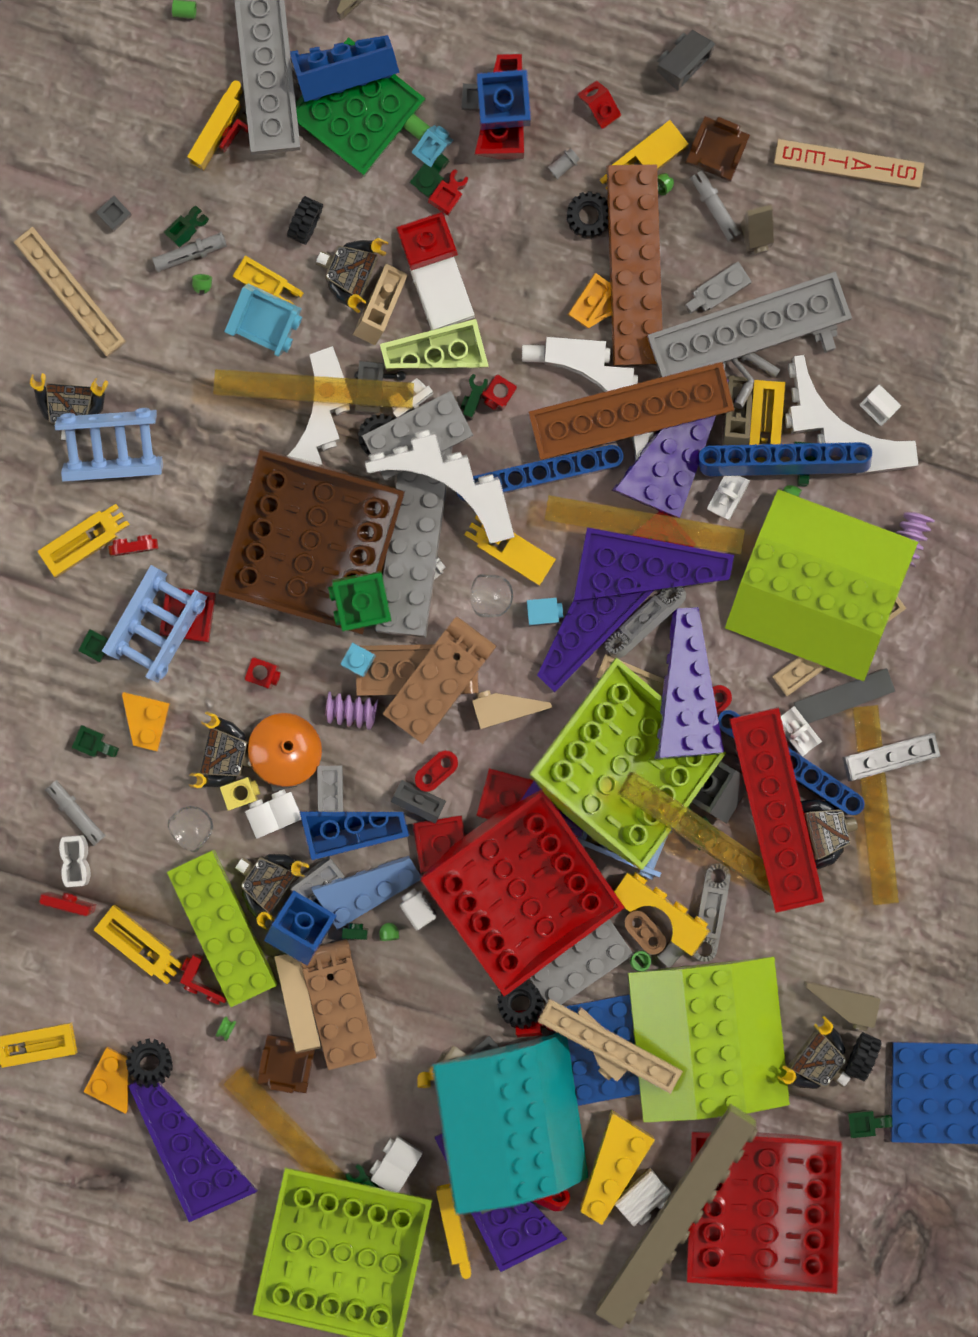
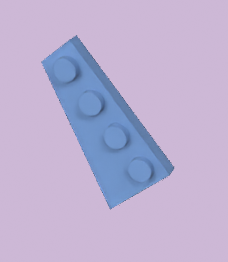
[311,856,421,930]

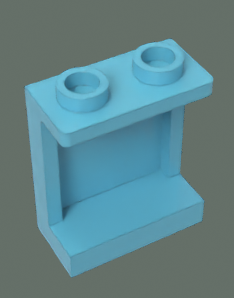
[224,283,302,357]

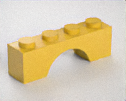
[614,872,711,956]

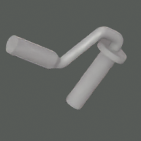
[732,353,780,409]

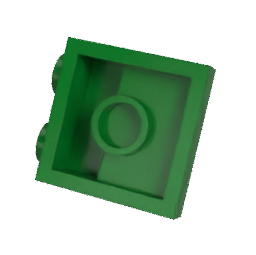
[328,571,392,631]

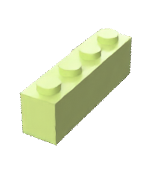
[380,319,489,372]

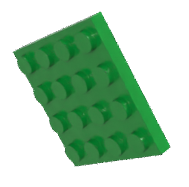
[295,37,426,177]

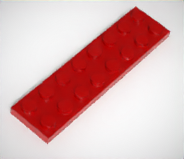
[730,707,824,913]

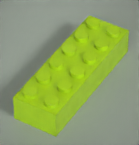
[167,849,278,1008]

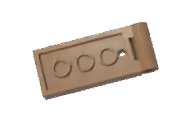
[383,616,497,744]
[356,644,479,696]
[301,939,377,1070]

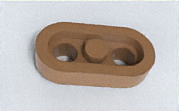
[624,910,666,954]

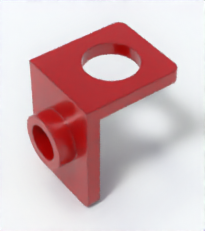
[577,81,621,129]
[219,119,249,153]
[482,374,517,411]
[245,657,281,689]

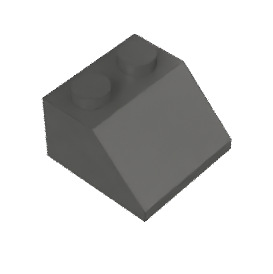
[656,30,715,91]
[691,762,747,824]

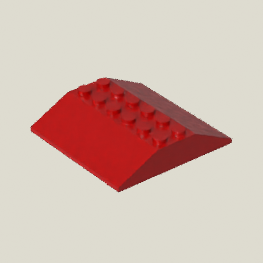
[420,789,625,997]
[687,1131,842,1294]

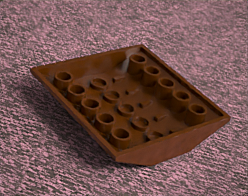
[218,449,405,635]

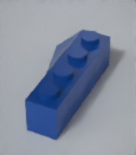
[290,35,400,101]
[300,811,409,860]

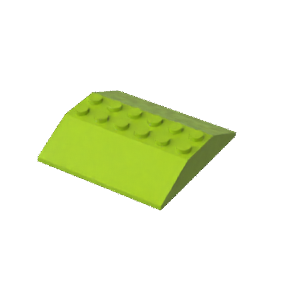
[725,489,918,681]
[529,658,726,870]
[628,956,790,1122]
[253,1167,432,1337]

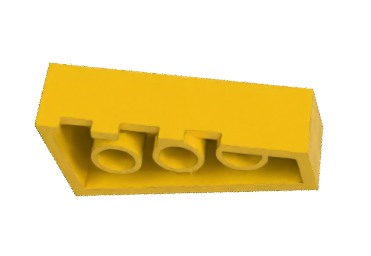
[580,1109,655,1225]

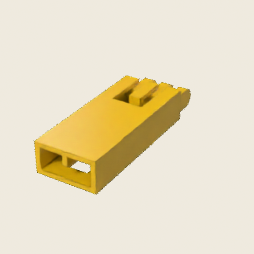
[187,81,243,171]
[599,120,689,189]
[748,380,785,463]
[37,504,130,578]
[464,515,556,586]
[94,905,183,984]
[0,1022,78,1068]
[436,1183,471,1279]

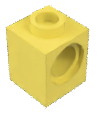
[220,777,260,811]

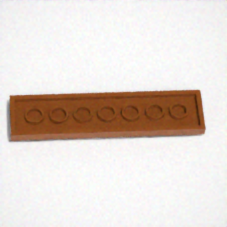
[607,164,662,366]
[529,362,735,460]

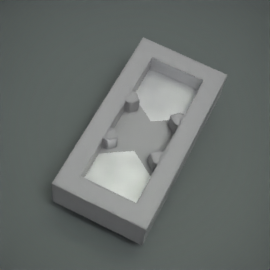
[317,765,343,812]
[289,856,345,901]

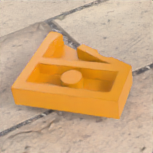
[567,273,611,328]
[122,692,170,751]
[84,1047,129,1114]

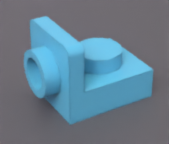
[411,125,453,167]

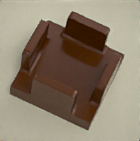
[686,116,750,182]
[258,1034,315,1093]

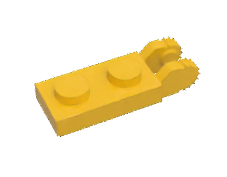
[232,255,304,304]

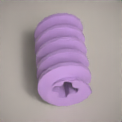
[896,512,935,567]
[325,692,378,730]

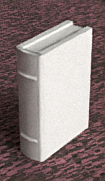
[410,257,475,330]

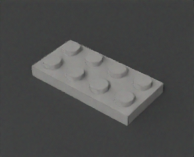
[362,391,474,481]
[530,919,633,1005]

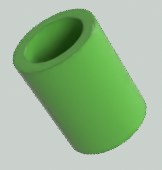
[172,0,197,19]
[403,114,430,140]

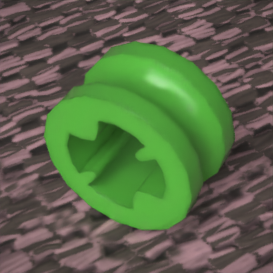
[216,1016,237,1042]

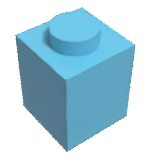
[527,598,563,626]
[340,643,376,677]

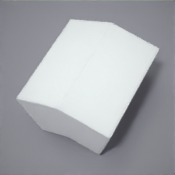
[859,385,901,426]

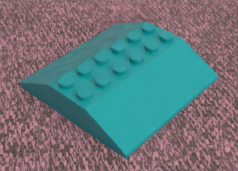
[432,1033,589,1214]

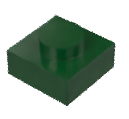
[78,629,108,663]
[342,923,369,940]

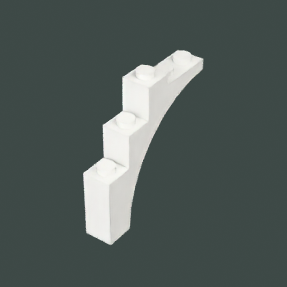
[544,337,654,461]
[249,346,354,482]
[785,355,918,475]
[365,429,514,543]

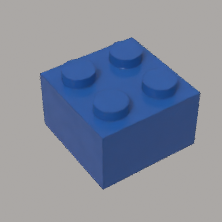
[477,70,531,130]
[264,891,337,966]

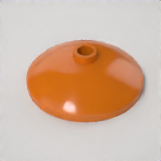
[248,713,322,787]

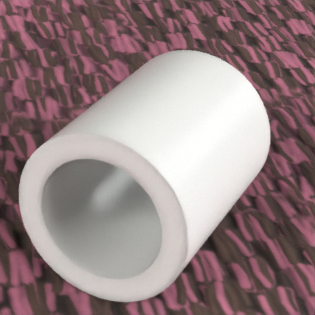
[522,345,545,362]

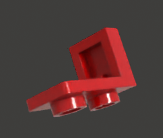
[180,953,227,1005]

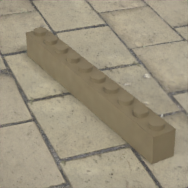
[596,1104,758,1329]

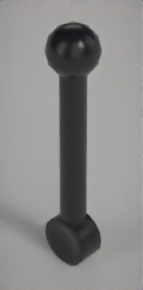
[354,371,406,381]

